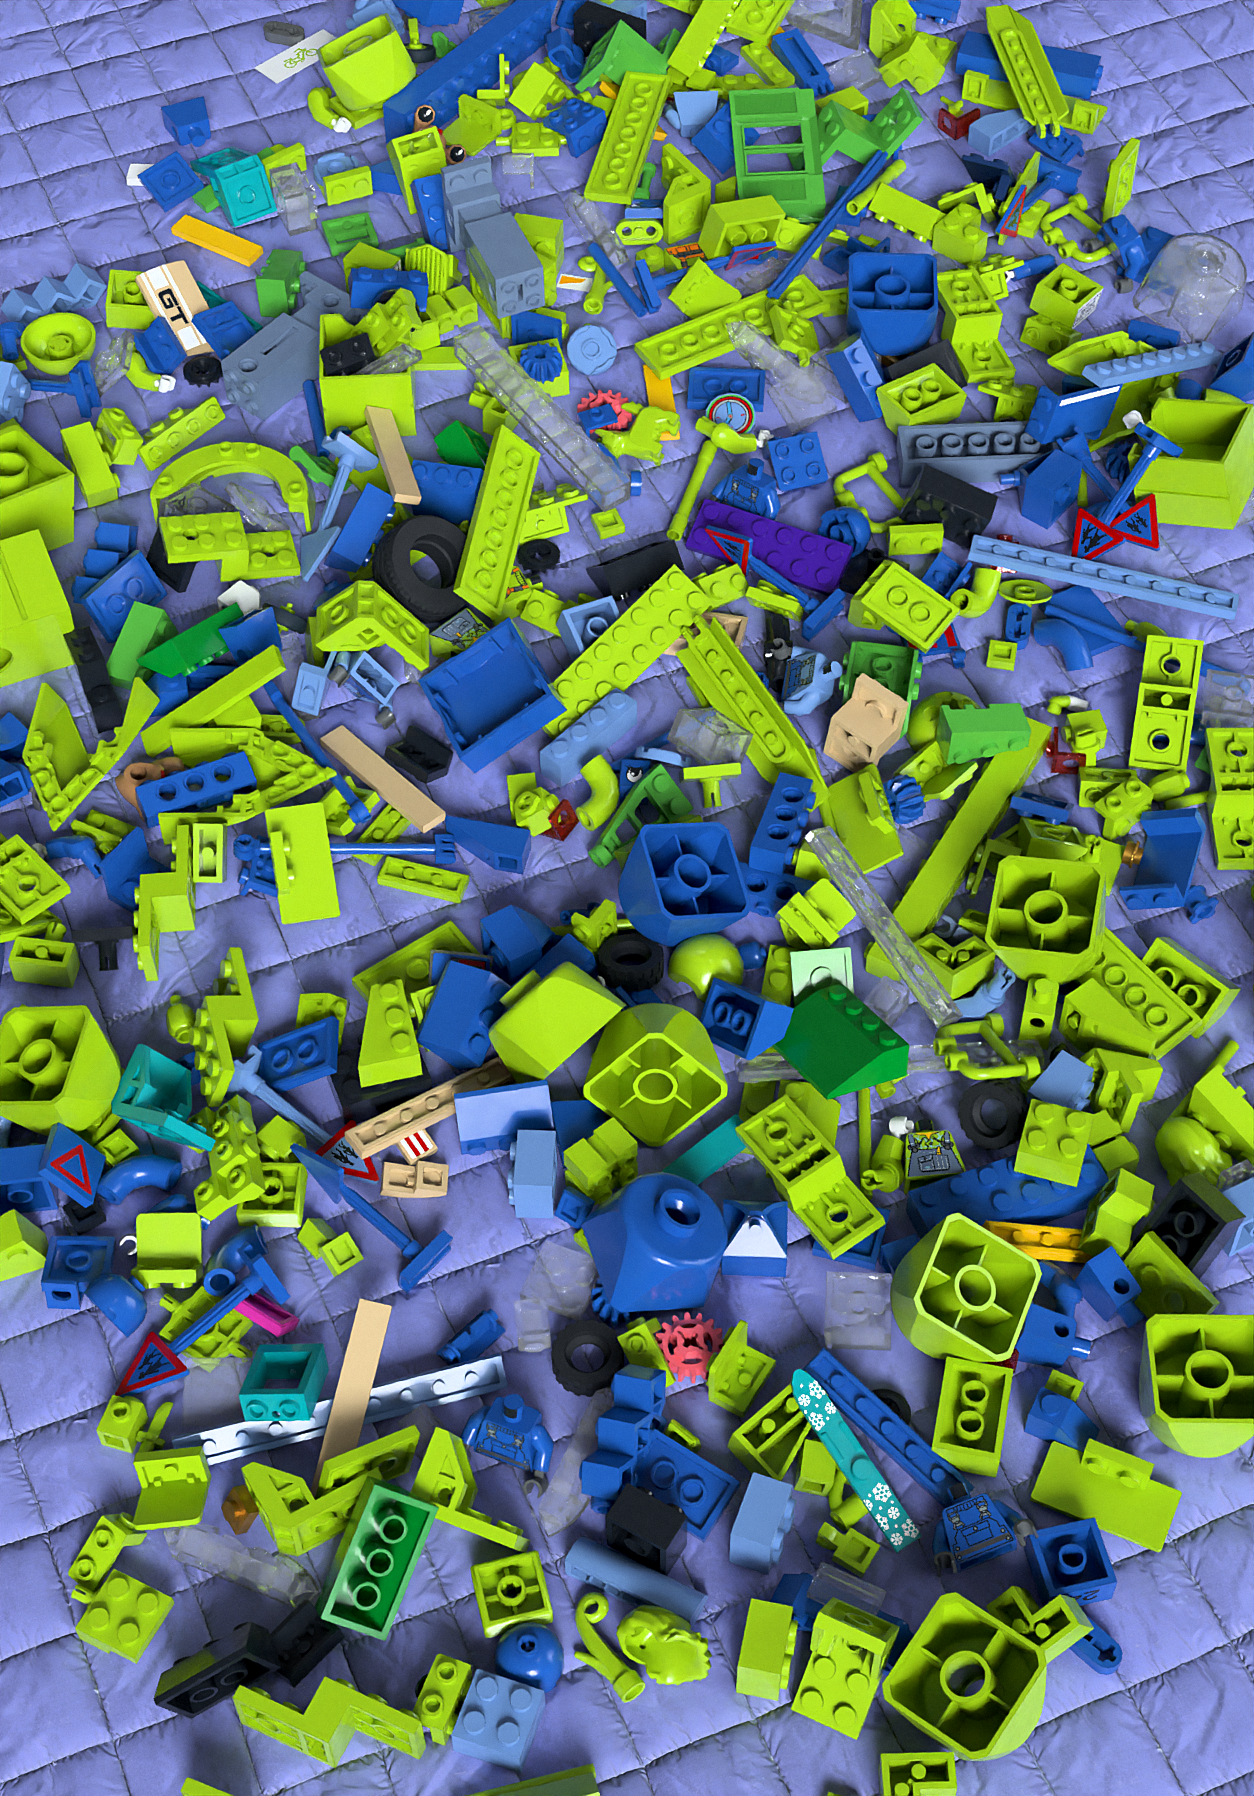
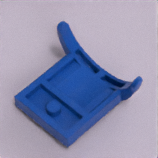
[191,300,257,361]

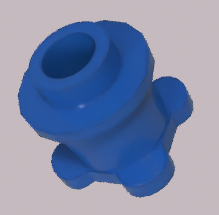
[1184,885,1219,924]

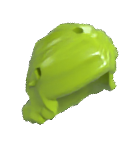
[1154,1116,1233,1190]
[616,1605,712,1685]

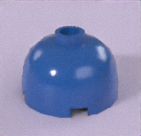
[818,506,871,560]
[83,1273,147,1338]
[494,1622,565,1693]

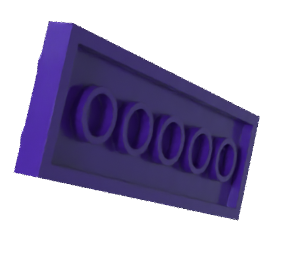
[685,498,853,596]

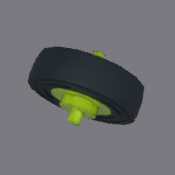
[404,39,436,67]
[262,603,307,634]

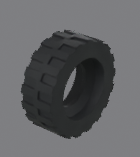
[598,934,664,992]
[958,1079,1030,1150]
[551,1319,624,1397]

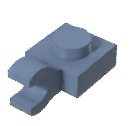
[935,915,987,944]

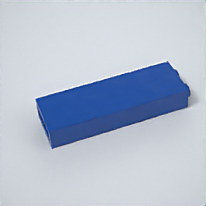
[955,31,1104,100]

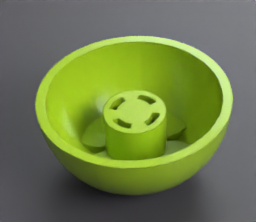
[21,313,96,376]
[906,691,982,764]

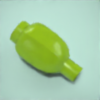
[1125,619,1168,643]
[1147,770,1190,802]
[166,995,196,1044]

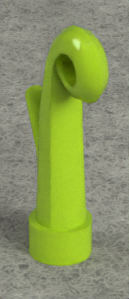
[578,256,613,315]
[574,1592,646,1703]

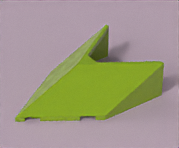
[1047,331,1183,453]
[22,677,160,832]
[158,728,337,846]

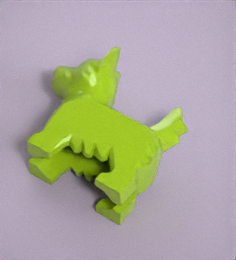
[595,401,681,466]

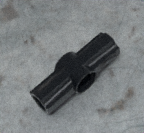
[764,614,793,692]

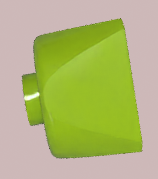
[316,13,417,111]
[985,855,1106,985]
[488,961,626,1084]
[583,1003,728,1147]
[0,1005,121,1136]
[890,1213,1042,1362]
[1139,1314,1254,1458]
[882,1592,1047,1761]

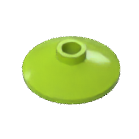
[998,579,1053,607]

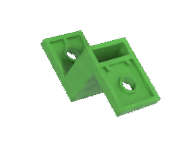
[575,19,681,93]
[787,87,924,171]

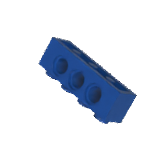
[135,751,257,829]
[748,772,816,875]
[738,861,847,919]

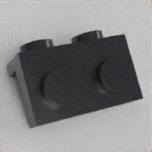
[320,333,383,376]
[384,725,453,784]
[270,1599,345,1688]

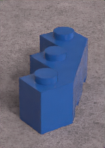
[71,522,138,604]
[579,1364,666,1501]
[770,1572,914,1675]

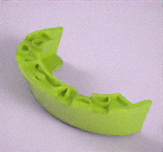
[150,441,316,532]

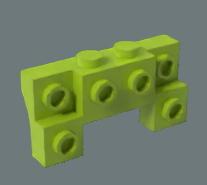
[346,288,424,375]
[186,1095,266,1221]

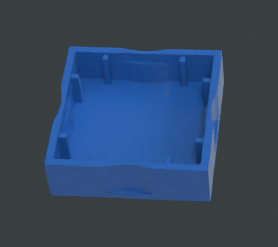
[418,618,567,773]

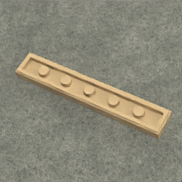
[364,406,422,505]
[320,725,446,833]
[345,1056,516,1160]
[310,1299,392,1499]

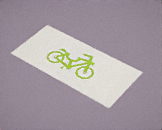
[255,29,336,84]

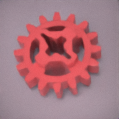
[577,390,632,437]
[655,1312,724,1384]

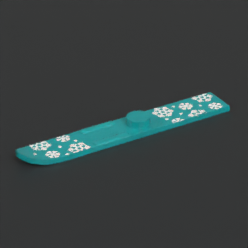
[791,1369,922,1553]

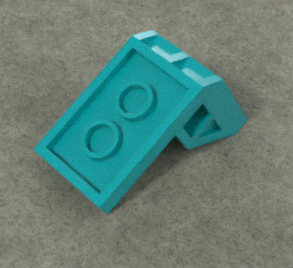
[190,146,277,227]
[111,1044,216,1152]

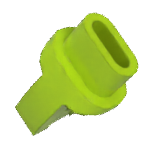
[1071,727,1100,768]

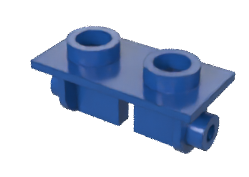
[436,1309,506,1365]

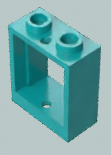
[239,1343,329,1422]

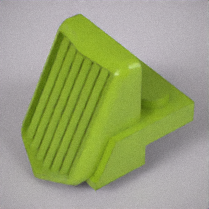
[405,244,462,304]
[774,878,856,950]
[1078,1048,1163,1134]

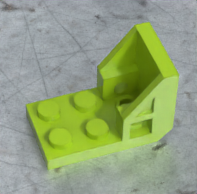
[869,0,957,68]
[661,143,711,246]
[847,560,960,654]
[315,580,429,671]
[411,1427,531,1553]
[241,1462,384,1557]
[791,1597,900,1740]

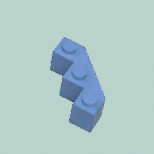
[0,263,107,328]

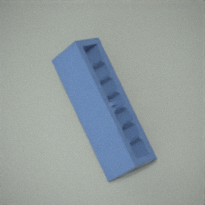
[565,1536,708,1629]

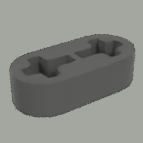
[263,21,305,47]

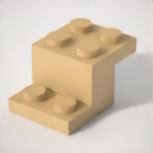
[823,673,909,773]

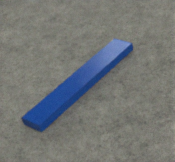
[802,1347,975,1508]

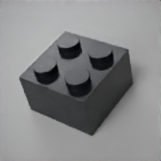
[606,1483,688,1576]

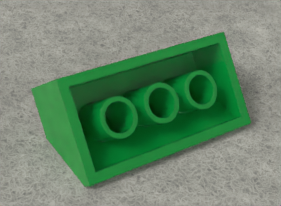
[136,602,244,678]
[315,1476,439,1641]

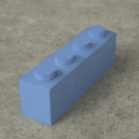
[540,688,637,788]

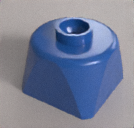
[846,252,938,356]
[618,822,752,947]
[581,1172,728,1312]

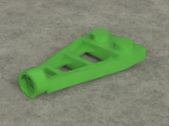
[588,764,693,869]

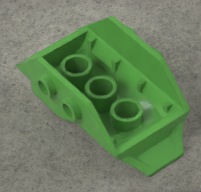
[839,641,923,739]

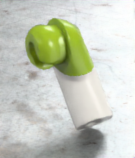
[1047,695,1089,716]

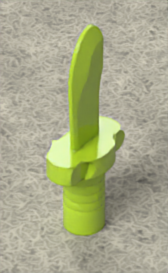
[133,1402,173,1465]

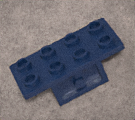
[961,153,1016,208]

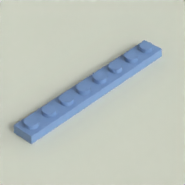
[1081,341,1222,388]

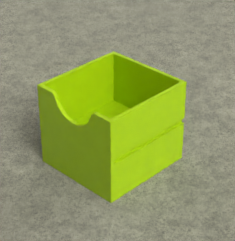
[319,314,417,437]
[1128,397,1254,530]
[0,424,74,552]
[0,529,75,688]

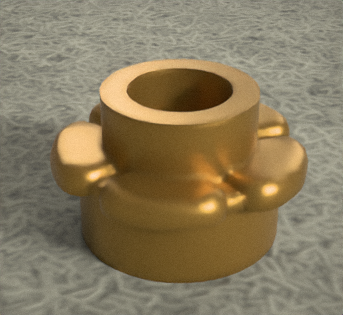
[1122,840,1144,868]

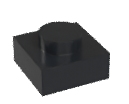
[62,1198,107,1236]

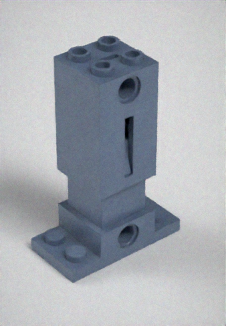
[441,155,545,319]
[221,271,370,421]

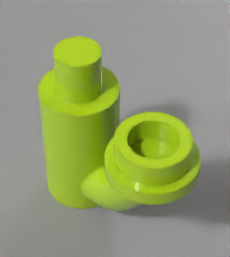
[829,1464,869,1532]

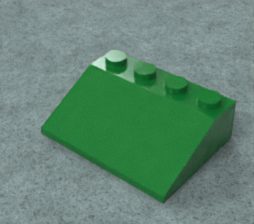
[772,984,909,1100]

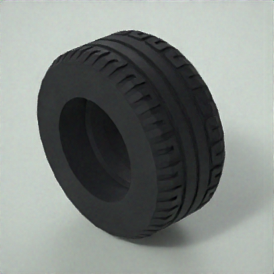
[372,515,467,624]

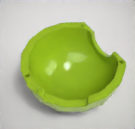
[667,933,744,1003]

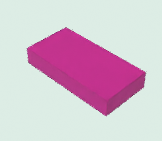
[233,1292,300,1337]

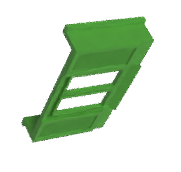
[728,87,826,225]

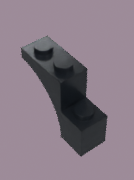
[63,626,124,734]

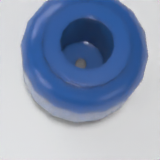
[738,940,768,970]

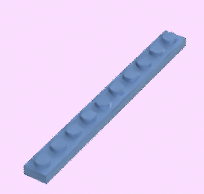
[968,534,1239,620]
[172,1353,508,1465]

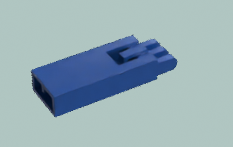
[771,28,834,98]

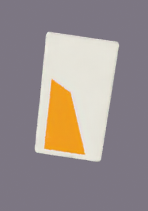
[556,274,593,292]

